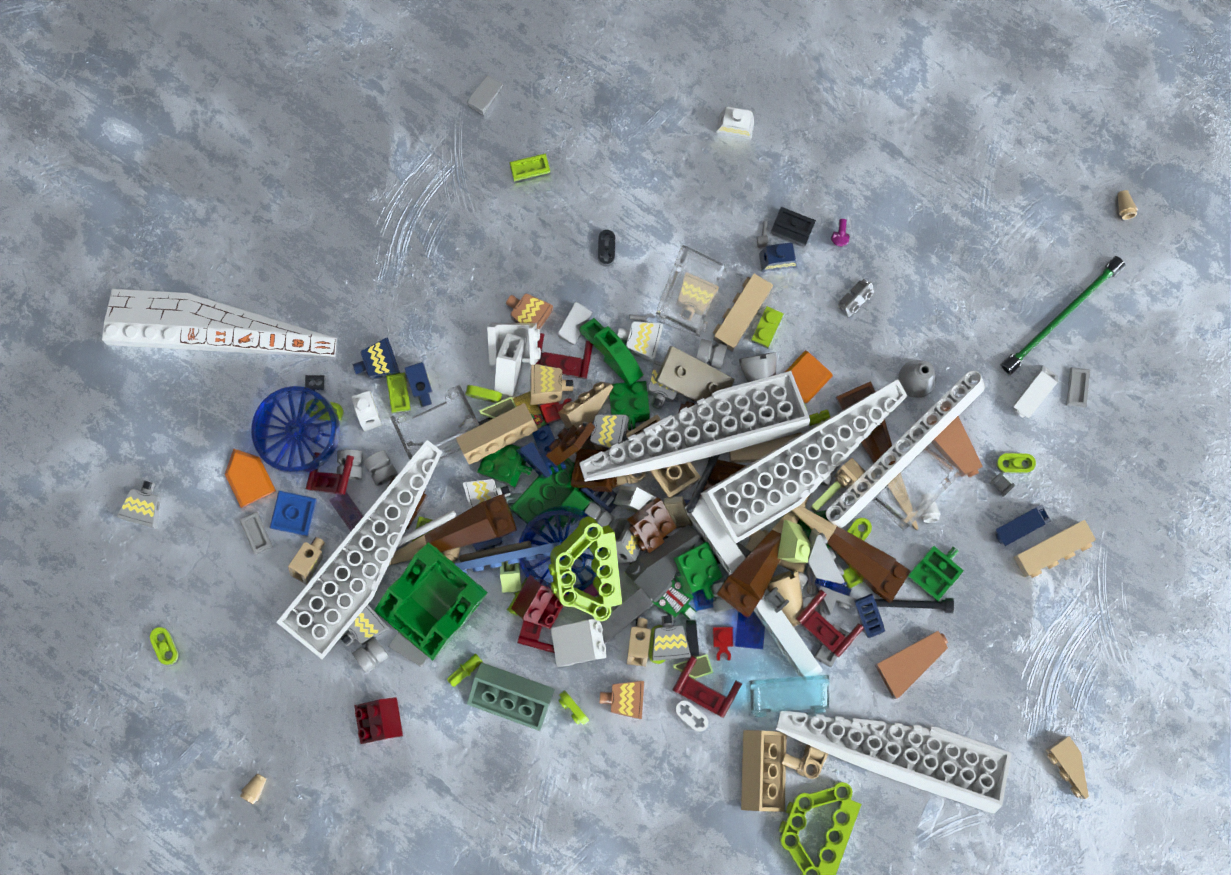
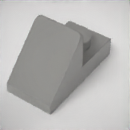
[818,586,857,615]

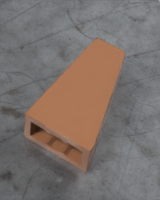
[916,407,983,478]
[875,631,948,699]

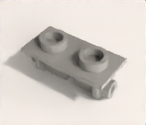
[838,279,874,318]

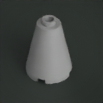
[739,352,777,382]
[899,360,936,397]

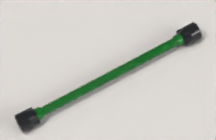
[1000,256,1126,375]

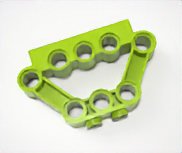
[548,517,622,621]
[778,782,862,875]

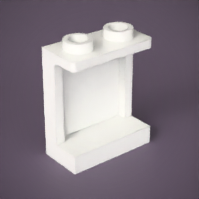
[487,323,541,365]
[551,620,606,667]

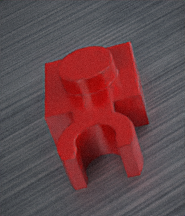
[539,398,572,425]
[713,627,733,661]

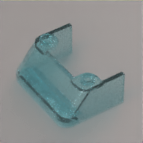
[746,675,830,717]

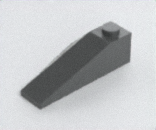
[625,524,700,603]

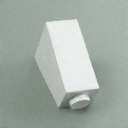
[494,334,525,396]
[1014,365,1059,418]

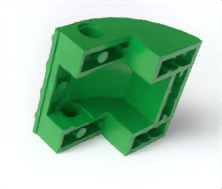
[374,542,488,661]

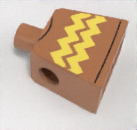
[506,293,553,330]
[599,681,644,719]

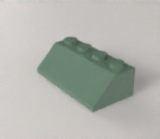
[467,662,555,731]

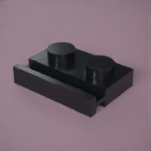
[770,207,816,246]

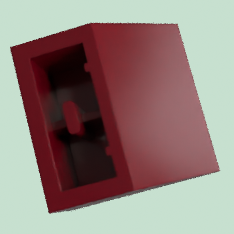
[511,575,568,629]
[354,697,403,744]

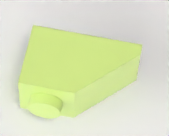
[778,520,811,563]
[500,561,522,593]

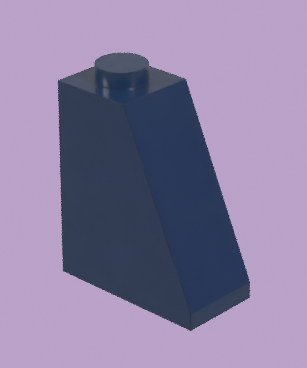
[995,505,1051,546]

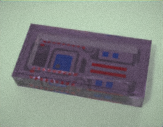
[329,491,364,532]

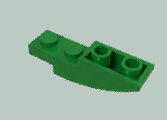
[580,318,644,386]

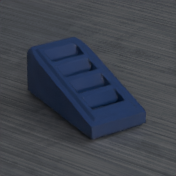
[516,442,551,480]
[579,488,617,513]
[854,593,885,638]

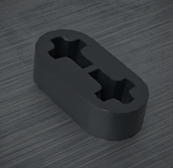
[598,229,615,266]
[686,620,699,657]

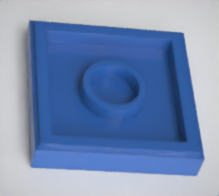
[270,491,317,537]

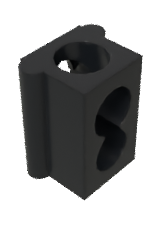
[305,375,326,390]

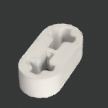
[675,701,708,732]

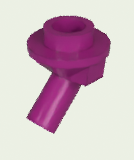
[831,219,850,247]

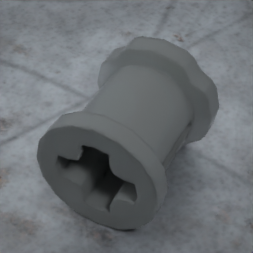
[989,471,1015,497]
[763,587,789,613]

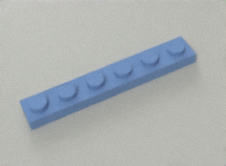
[455,542,561,573]

